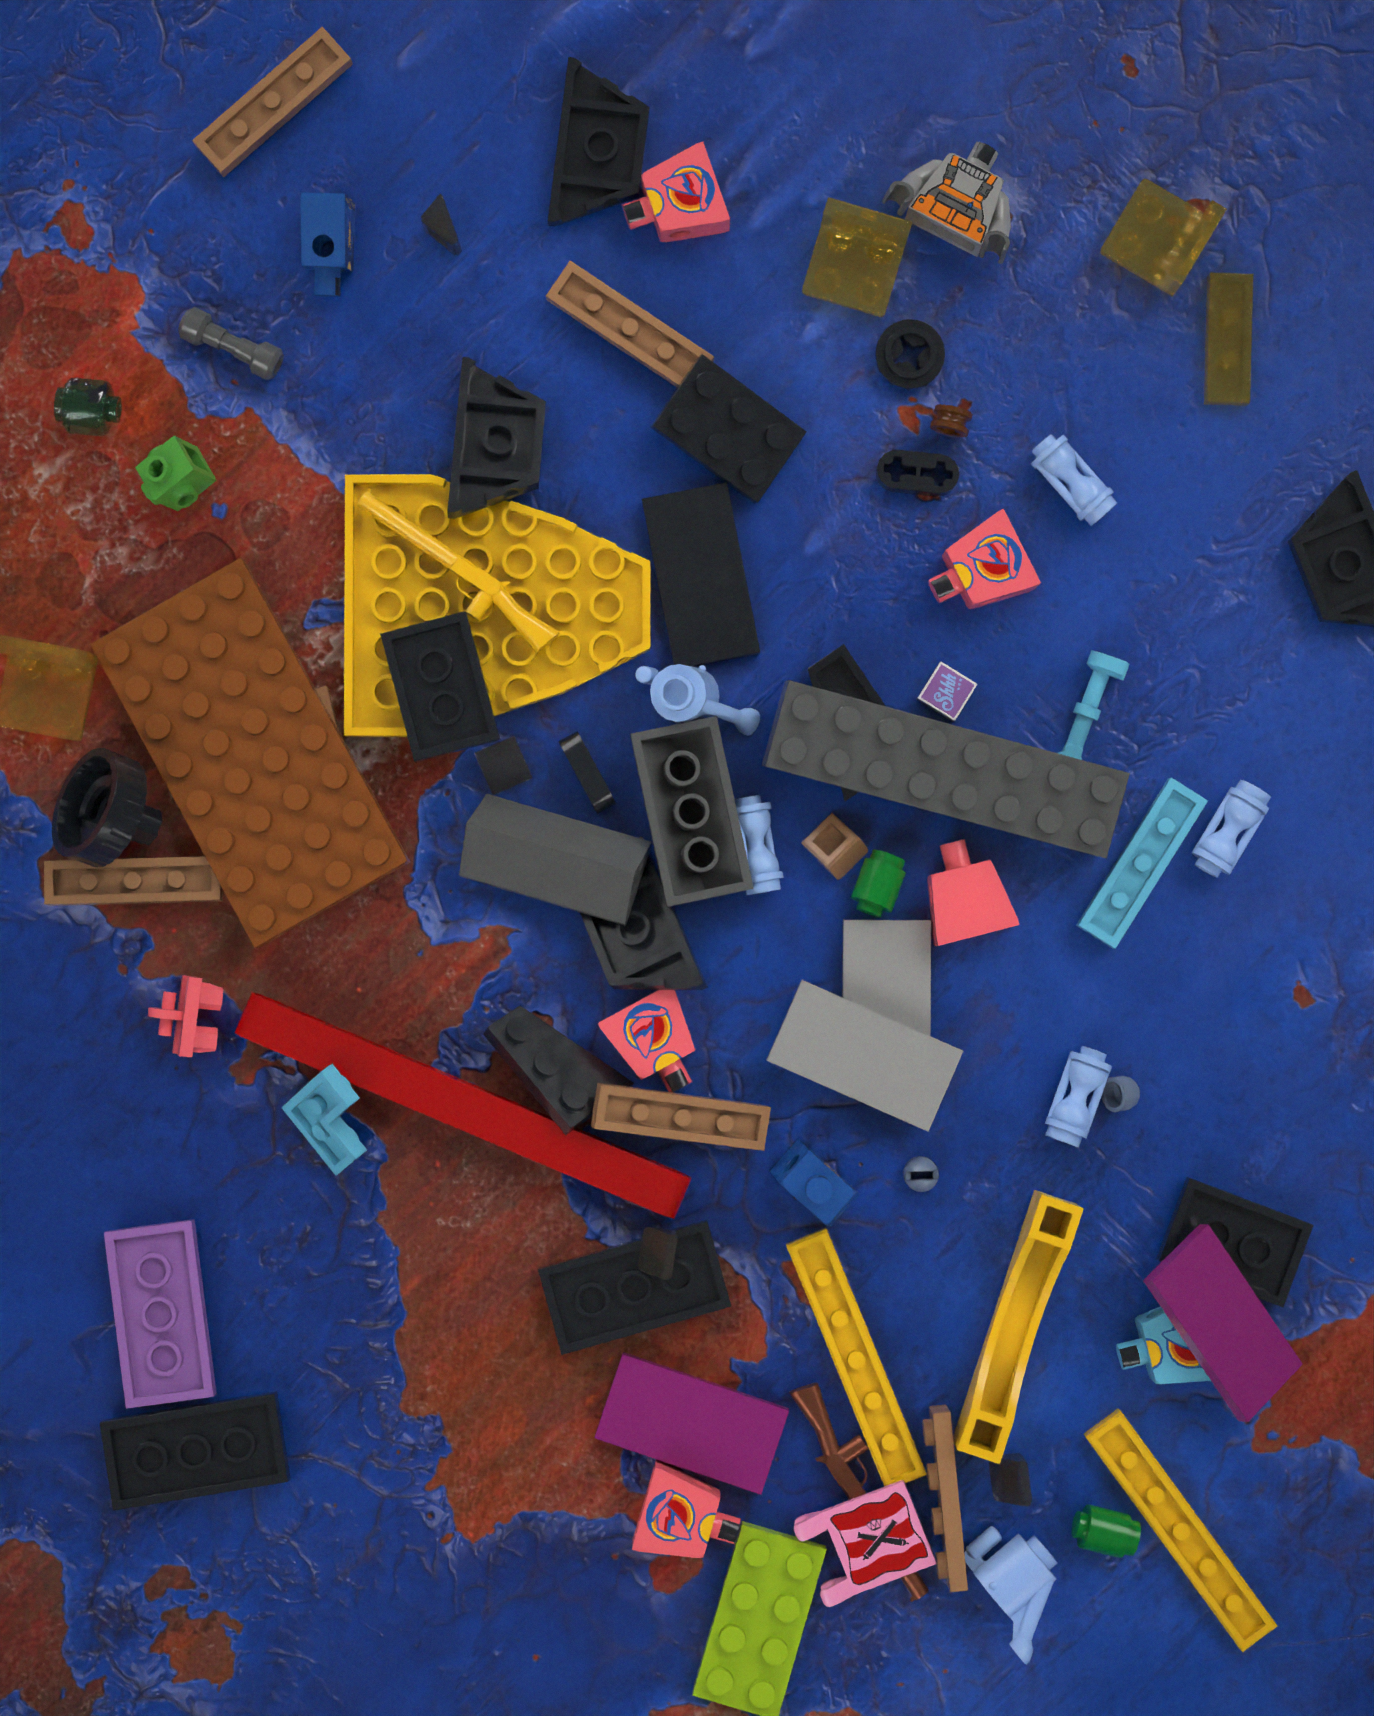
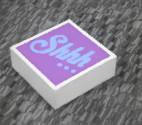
[916,661,978,722]

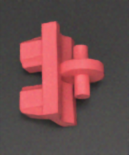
[148,975,224,1057]

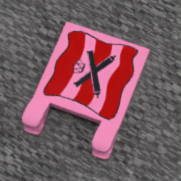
[794,1479,937,1607]

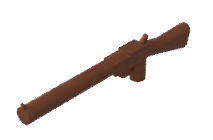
[789,1382,929,1602]

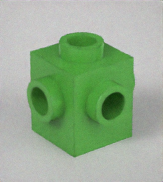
[135,436,217,511]

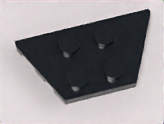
[548,57,650,227]
[448,357,546,519]
[1287,470,1374,627]
[580,836,708,990]

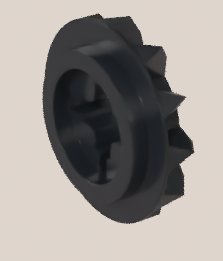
[875,319,945,390]

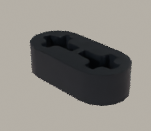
[876,450,959,497]
[558,731,617,814]

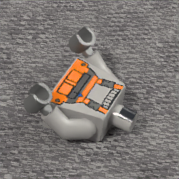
[881,142,1011,264]

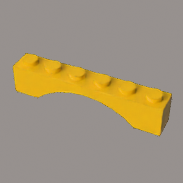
[953,1190,1084,1464]

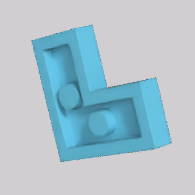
[281,1064,367,1175]

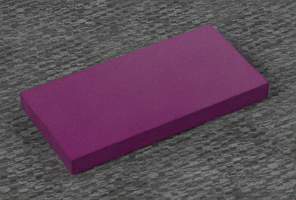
[1143,1224,1303,1422]
[594,1352,789,1495]

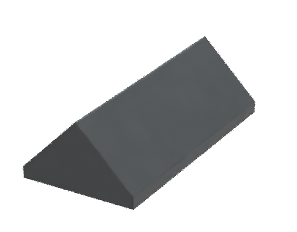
[630,716,754,907]
[459,794,652,926]

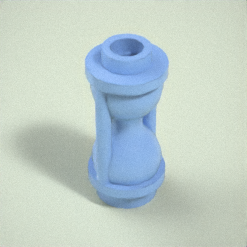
[1031,434,1118,526]
[1192,780,1271,878]
[735,795,784,895]
[1045,1046,1112,1147]

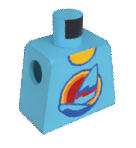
[1116,1306,1211,1384]

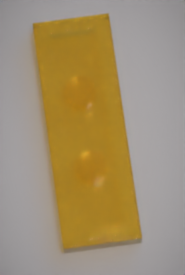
[1204,273,1253,406]

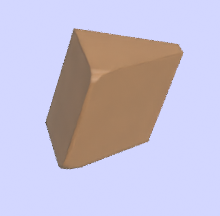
[801,813,868,880]

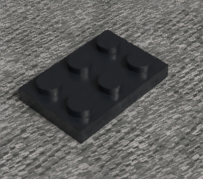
[650,354,807,504]
[380,611,501,763]
[1156,1177,1314,1308]

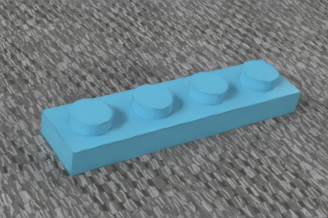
[1076,777,1208,949]

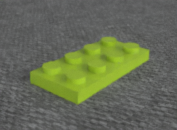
[692,1521,827,1716]

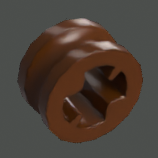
[930,404,973,437]

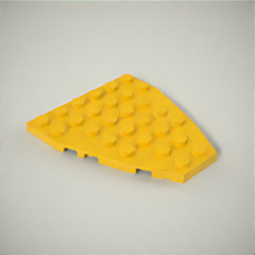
[344,474,651,737]

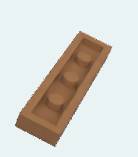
[192,27,353,177]
[546,261,714,387]
[44,856,223,906]
[591,1083,771,1151]
[922,1404,968,1592]

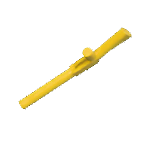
[357,488,560,653]

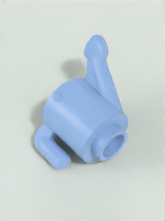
[635,664,760,736]
[964,1526,1057,1665]

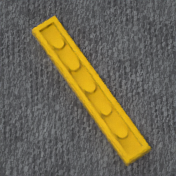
[786,1228,927,1487]
[1083,1408,1277,1652]

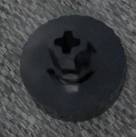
[52,748,163,868]

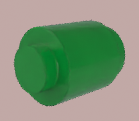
[851,849,906,918]
[1071,1504,1141,1558]

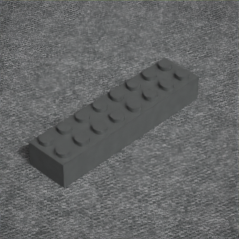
[762,680,1130,859]

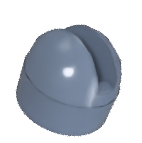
[1101,1076,1140,1112]
[903,1156,939,1192]

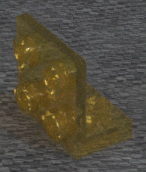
[1100,179,1227,297]
[802,197,912,317]
[0,635,98,741]

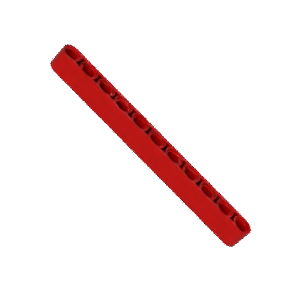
[234,992,692,1219]

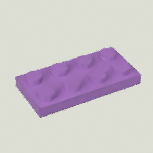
[104,1219,217,1409]

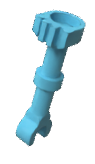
[1058,650,1129,760]

